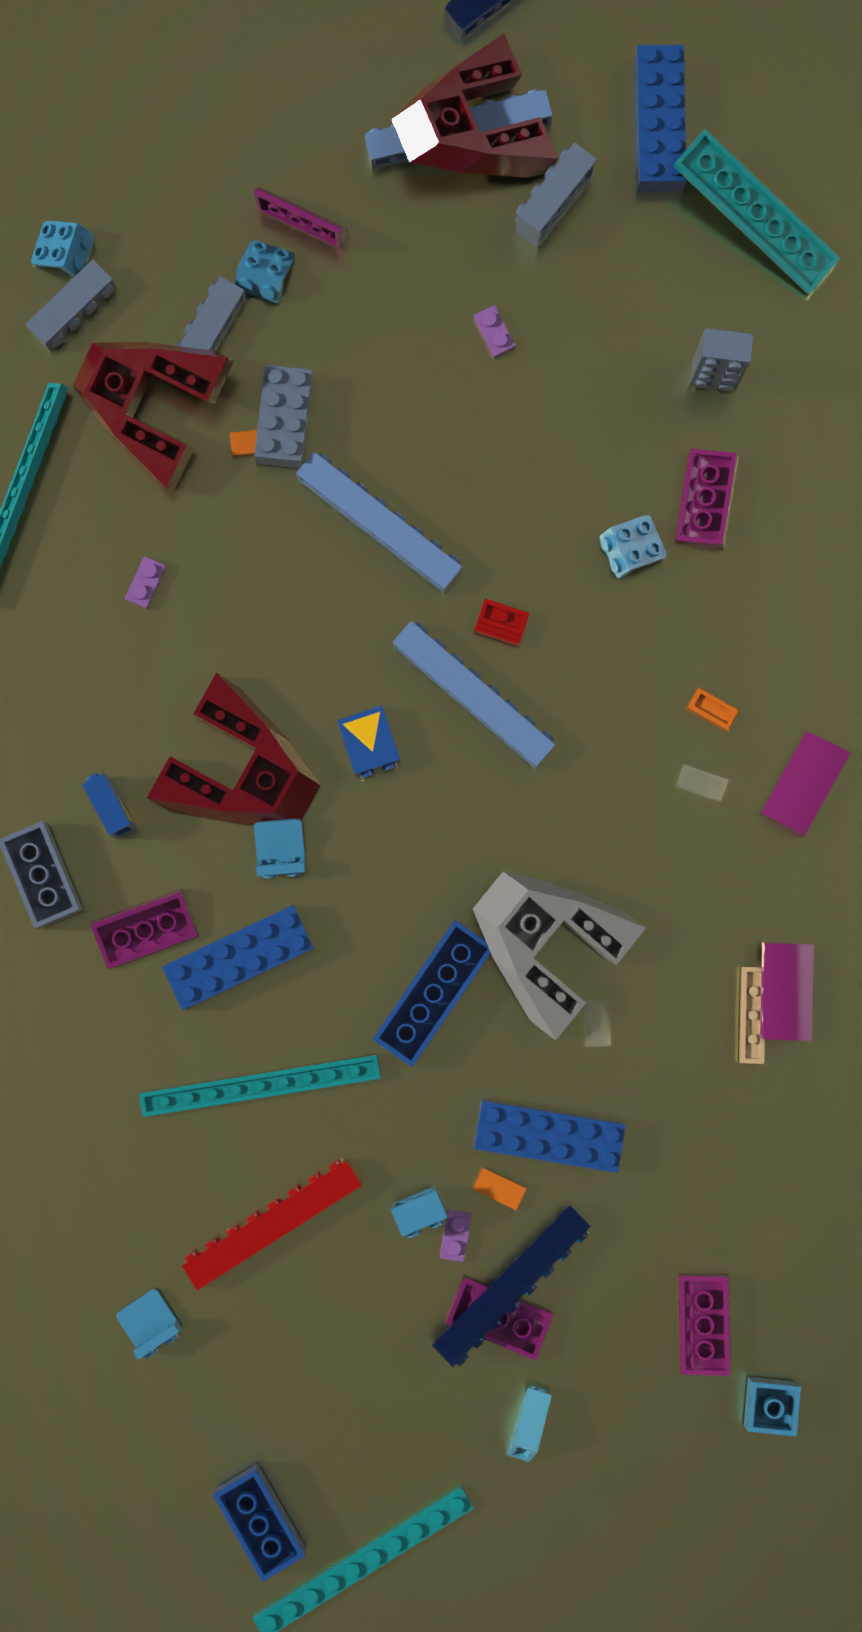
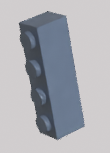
[26,259,116,350]
[175,276,246,351]

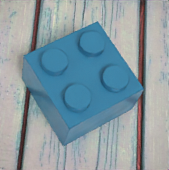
[391,1186,447,1238]
[744,1377,801,1437]

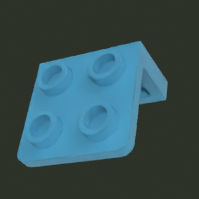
[31,221,95,277]
[235,240,295,303]
[599,515,667,579]
[254,818,306,878]
[117,1289,182,1360]

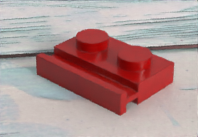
[474,599,529,647]

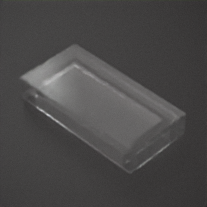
[676,764,729,802]

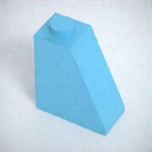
[506,1387,552,1462]

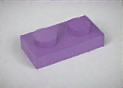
[473,305,515,359]
[125,556,167,609]
[440,1209,472,1262]

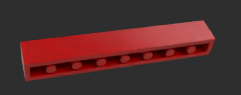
[182,1159,363,1291]

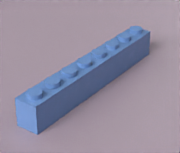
[365,89,552,168]
[296,451,462,593]
[392,621,555,769]

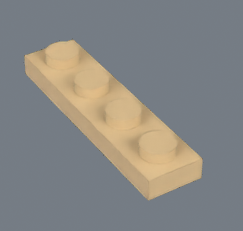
[739,967,765,1064]

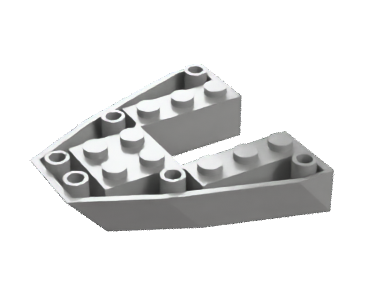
[473,871,646,1040]

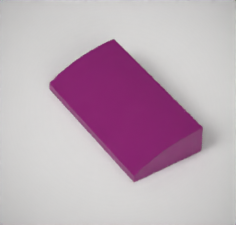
[254,187,349,249]
[676,448,739,549]
[761,731,851,837]
[90,889,198,969]
[760,943,814,1041]
[679,1274,732,1376]
[445,1277,554,1361]

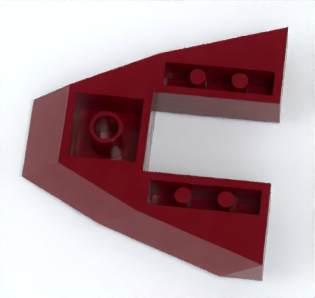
[391,34,558,178]
[73,342,234,490]
[147,672,320,825]

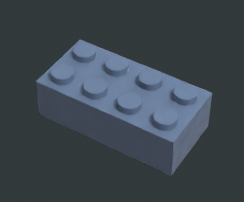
[515,142,597,248]
[690,328,754,391]
[254,365,313,469]
[0,821,84,929]

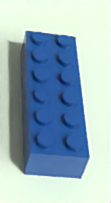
[635,45,687,192]
[162,905,315,1010]
[372,920,491,1067]
[474,1099,626,1173]

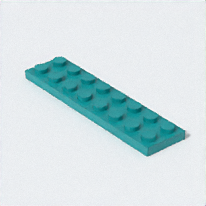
[672,129,840,294]

